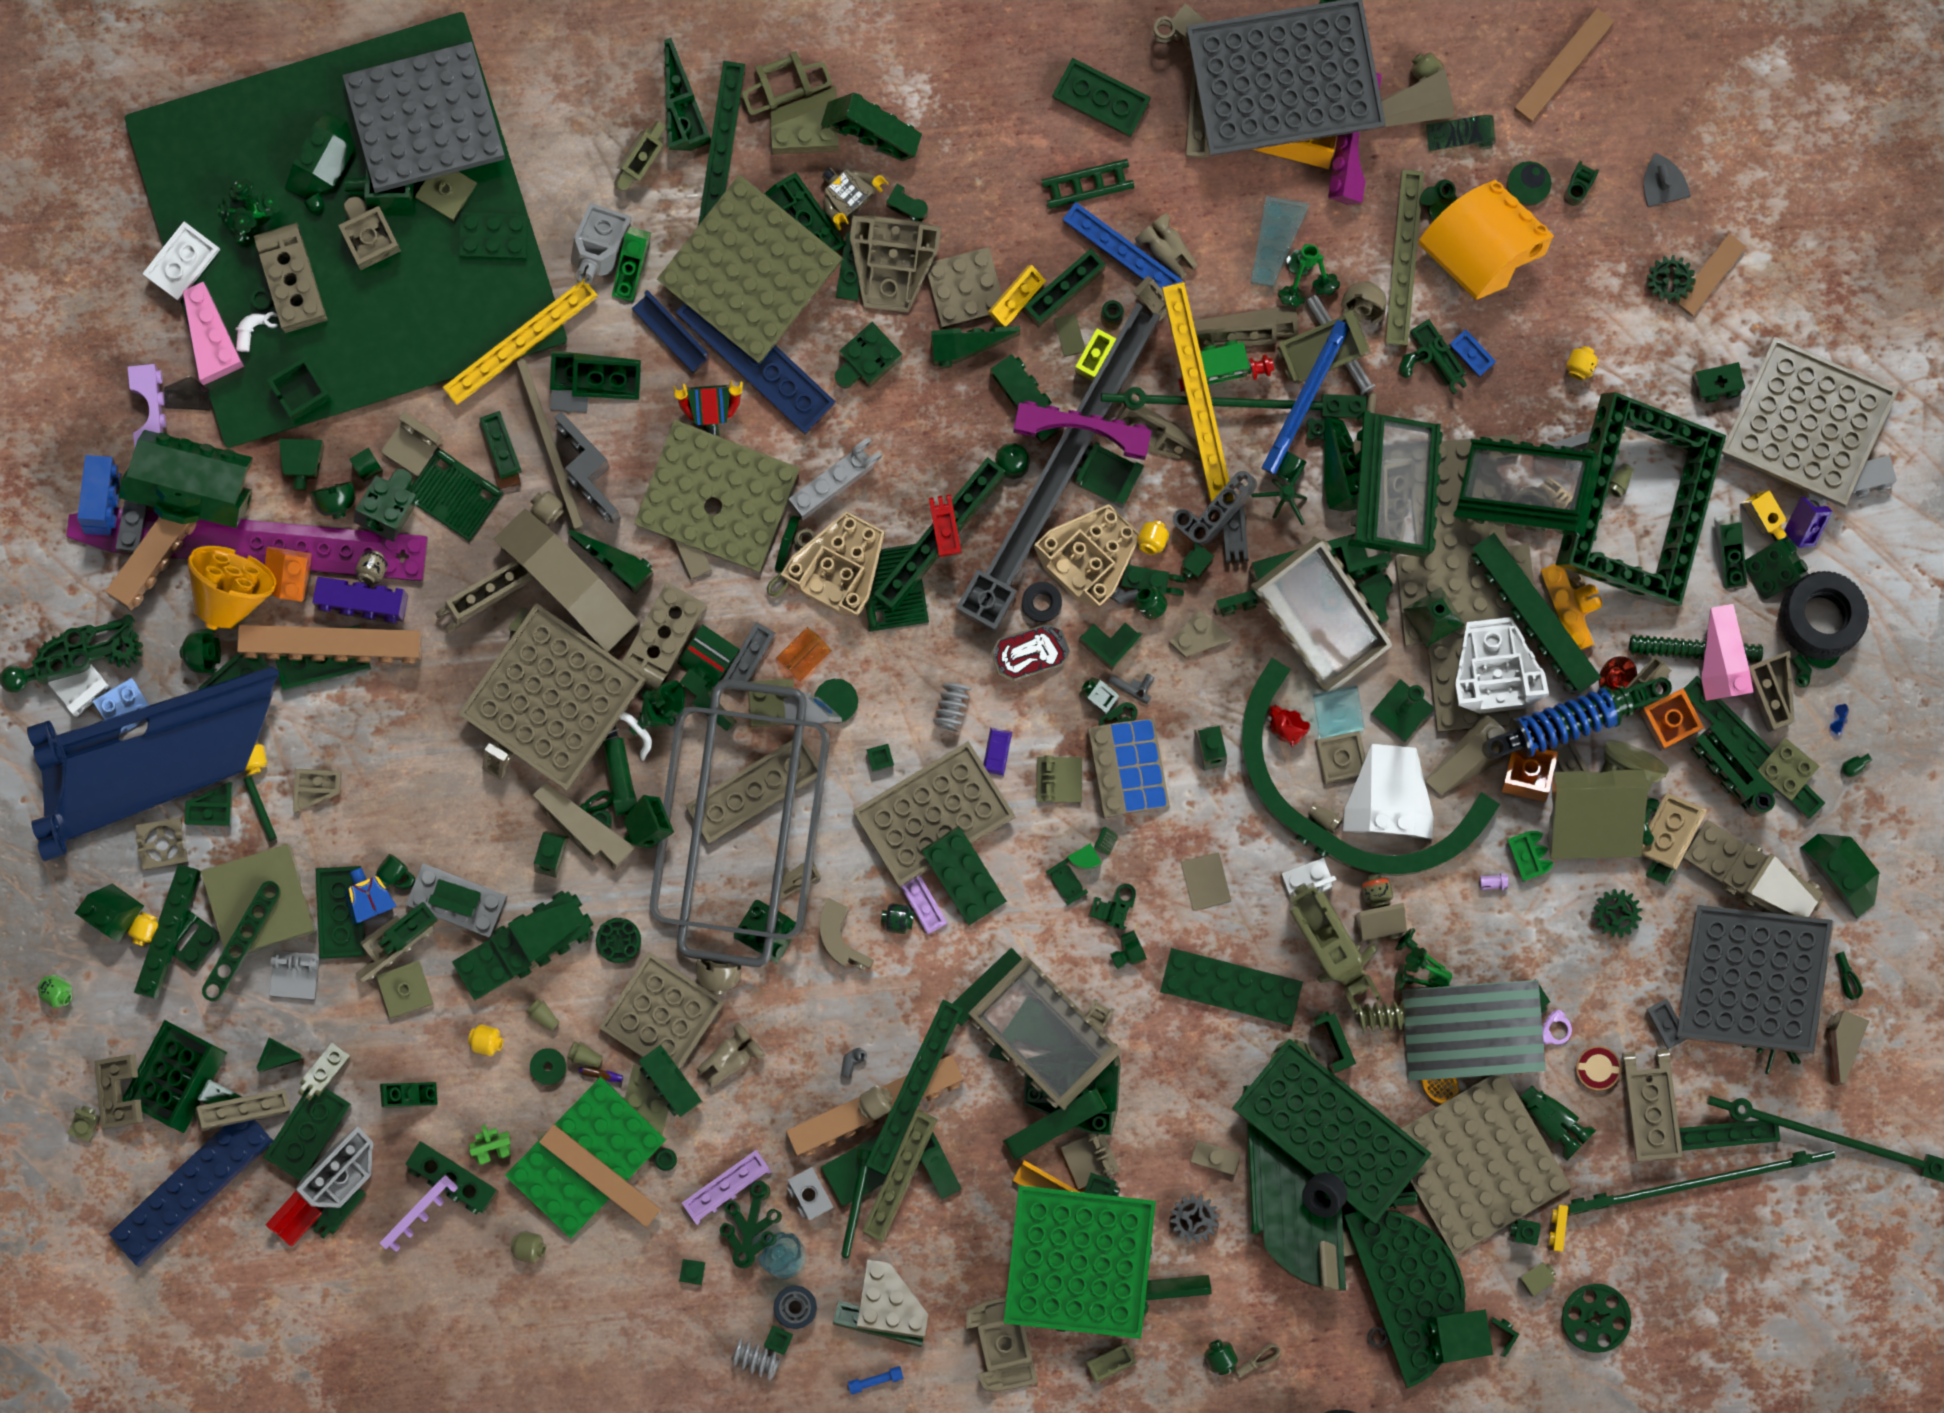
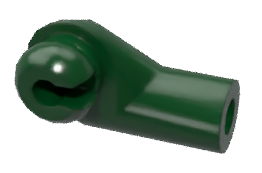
[1399,351,1426,378]
[1791,654,1812,688]

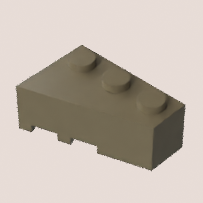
[1749,651,1794,732]

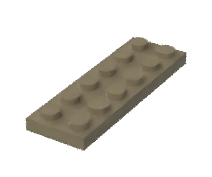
[685,737,819,844]

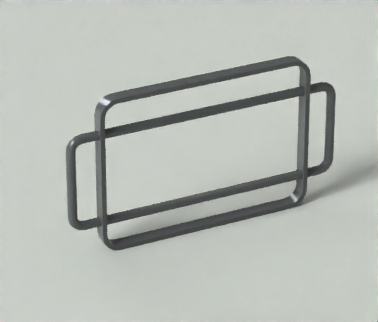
[650,680,830,967]

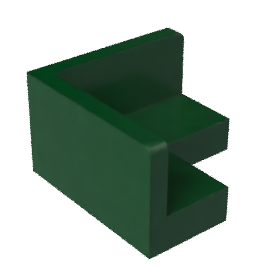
[1078,622,1143,671]

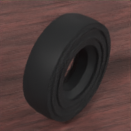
[1022,582,1062,622]

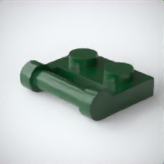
[173,910,220,971]

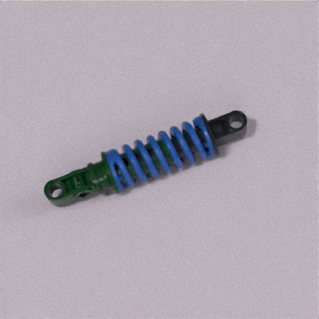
[1482,677,1672,760]

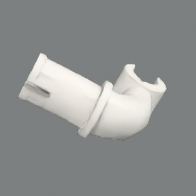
[236,312,278,352]

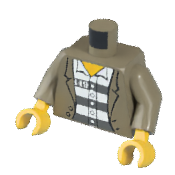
[822,168,888,230]

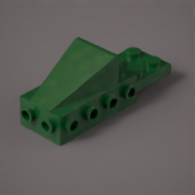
[452,891,594,1001]

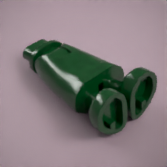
[1520,1085,1597,1161]

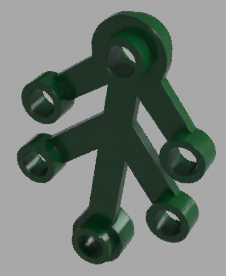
[720,1181,782,1269]

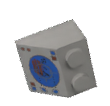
[784,692,842,726]

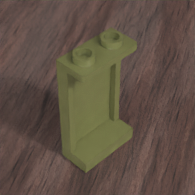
[1277,310,1371,384]

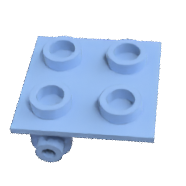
[92,678,149,736]

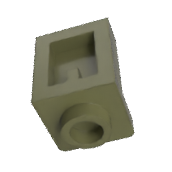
[68,1106,100,1142]

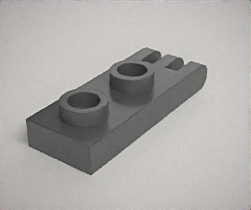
[1223,502,1249,563]

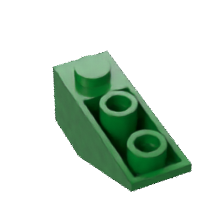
[612,227,652,302]

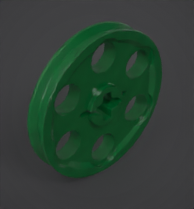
[1562,1284,1631,1353]

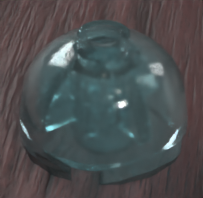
[759,1232,806,1279]

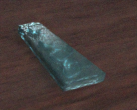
[1251,196,1310,287]

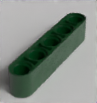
[1002,1088,1107,1161]

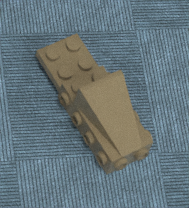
[1683,820,1824,917]

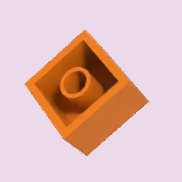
[1639,688,1704,751]
[1502,749,1558,802]

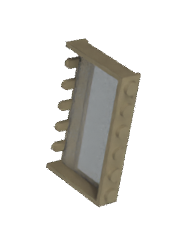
[1250,536,1393,694]
[969,956,1122,1110]

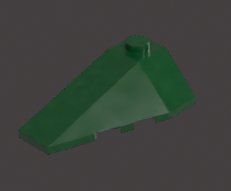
[931,326,1020,369]
[1324,417,1360,512]
[567,529,654,594]

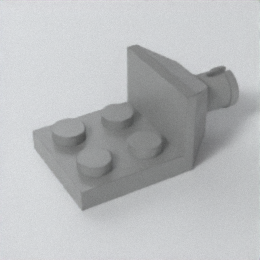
[571,203,632,284]

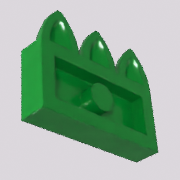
[1507,831,1554,882]

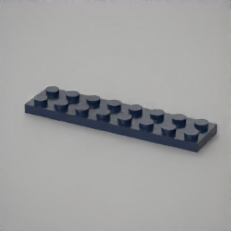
[676,303,836,435]
[109,1120,274,1267]

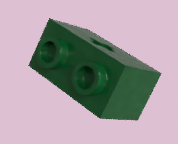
[1692,362,1745,403]

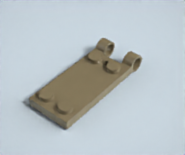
[1622,1048,1683,1163]

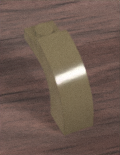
[820,898,874,971]

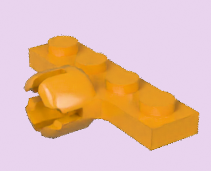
[1540,563,1602,650]

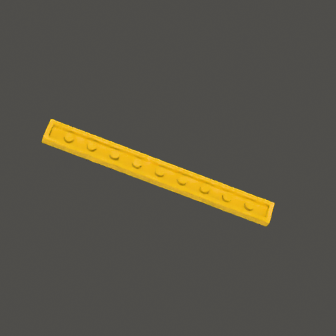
[1161,282,1234,502]

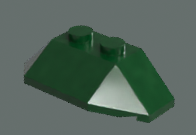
[285,111,355,199]
[1800,834,1880,919]

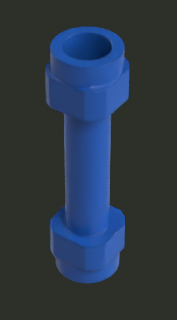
[848,1366,904,1395]

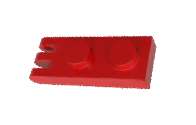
[929,494,962,557]

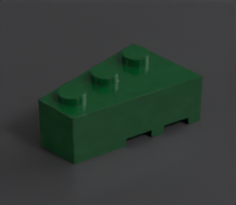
[639,1044,703,1118]

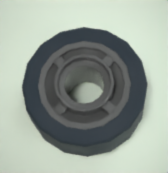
[773,1285,817,1329]

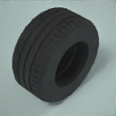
[1779,571,1869,660]

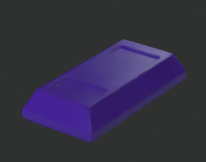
[983,727,1012,776]

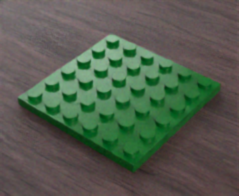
[1003,1185,1156,1339]

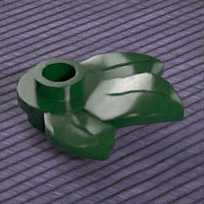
[1420,179,1458,221]

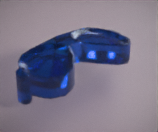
[1830,704,1849,735]

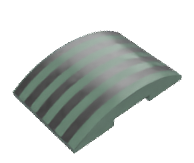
[1402,980,1546,1081]

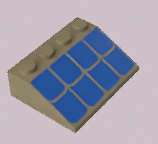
[1087,718,1170,818]

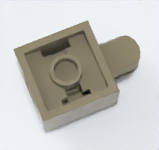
[338,197,401,270]

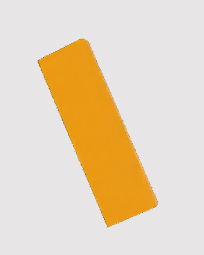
[1012,1160,1079,1192]

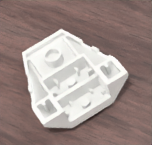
[1455,617,1549,714]
[1342,744,1434,840]

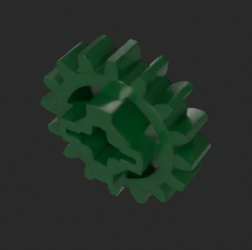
[1592,889,1643,938]

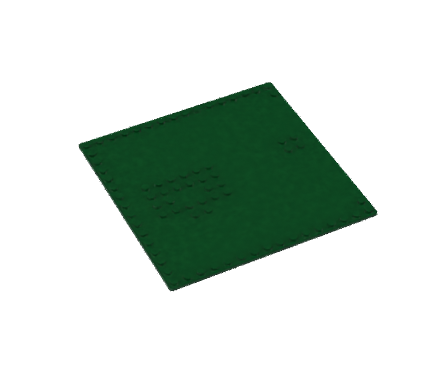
[125,12,568,448]

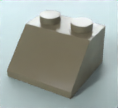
[1355,903,1407,945]

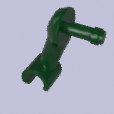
[1643,798,1660,846]

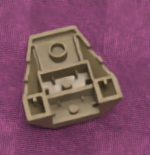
[850,216,941,312]

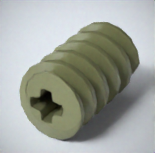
[1357,1001,1405,1032]

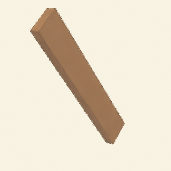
[1514,8,1615,122]
[539,1124,661,1227]

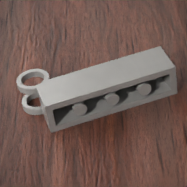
[789,437,883,521]
[1802,455,1897,507]

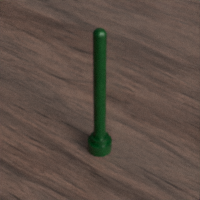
[841,1149,872,1259]

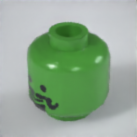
[38,975,72,1008]

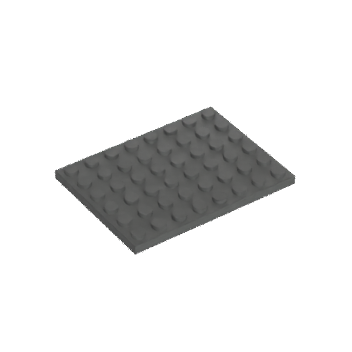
[1186,0,1386,157]

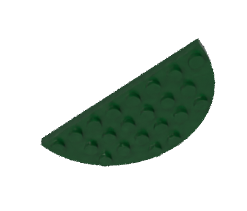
[1343,1211,1466,1389]

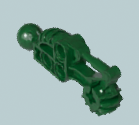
[0,614,143,693]

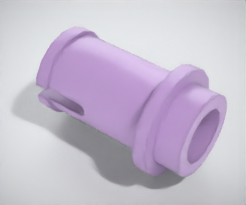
[1480,872,1508,890]

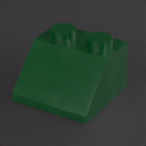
[75,883,144,943]

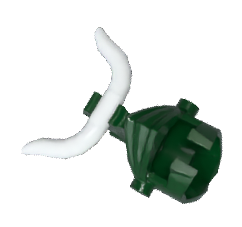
[620,680,685,761]

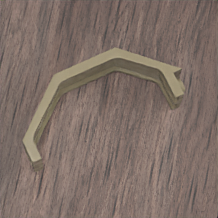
[493,508,640,654]

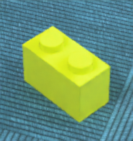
[1075,328,1116,382]

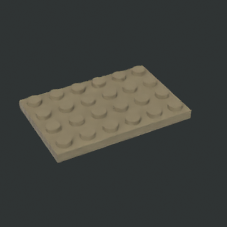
[853,741,1016,888]

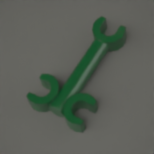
[1415,335,1467,395]

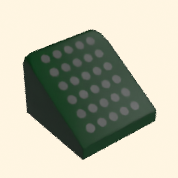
[1094,827,1118,855]

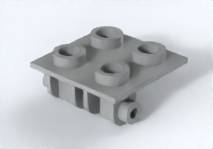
[269,950,319,1000]

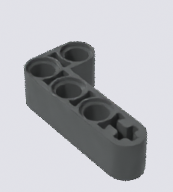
[1173,471,1257,546]

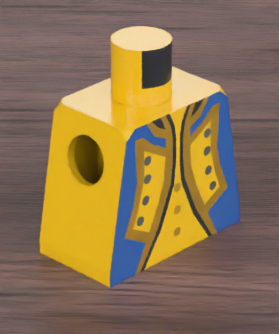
[1740,490,1786,542]

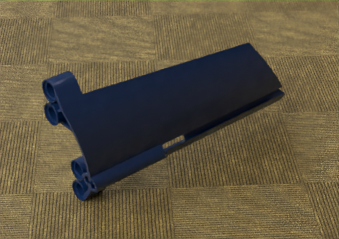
[27,666,280,861]

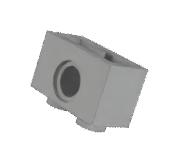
[786,1167,834,1221]

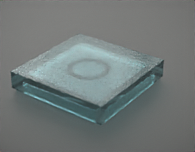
[1313,685,1365,738]

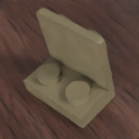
[381,411,443,476]

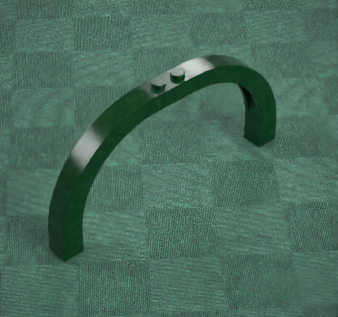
[1241,658,1500,876]

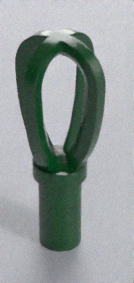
[579,790,613,813]
[1836,951,1863,1000]

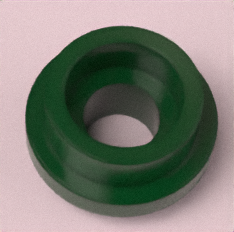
[1101,300,1124,323]

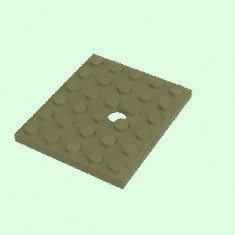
[634,419,800,573]

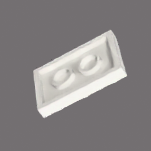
[142,222,220,302]

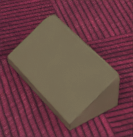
[1318,1241,1339,1291]

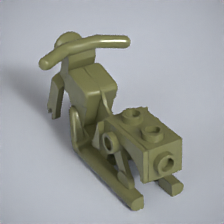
[1289,882,1382,1015]

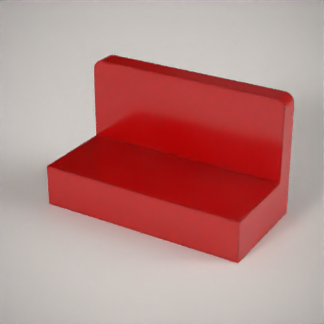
[265,1191,322,1247]

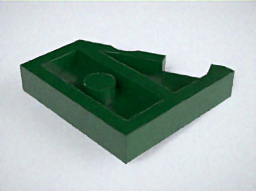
[184,782,233,826]

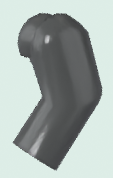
[1109,585,1138,604]
[841,1048,867,1078]

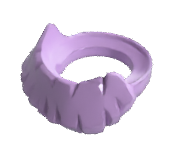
[1542,1009,1572,1045]

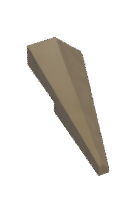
[1105,396,1201,464]

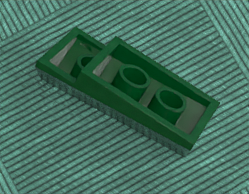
[550,350,641,400]

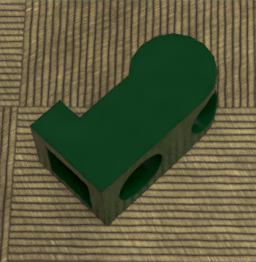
[886,183,928,222]

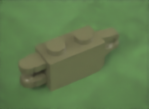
[614,121,666,191]

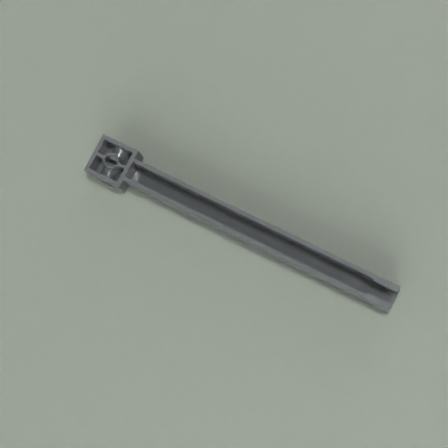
[956,303,1160,633]

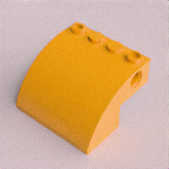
[1418,180,1554,300]

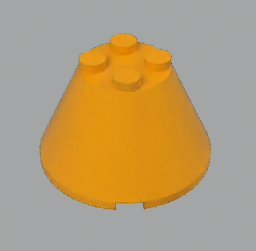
[188,546,276,630]

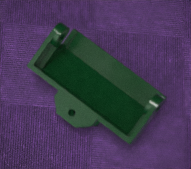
[119,430,253,528]

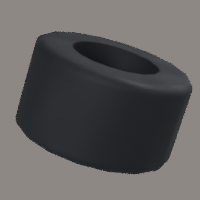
[1302,1172,1347,1218]

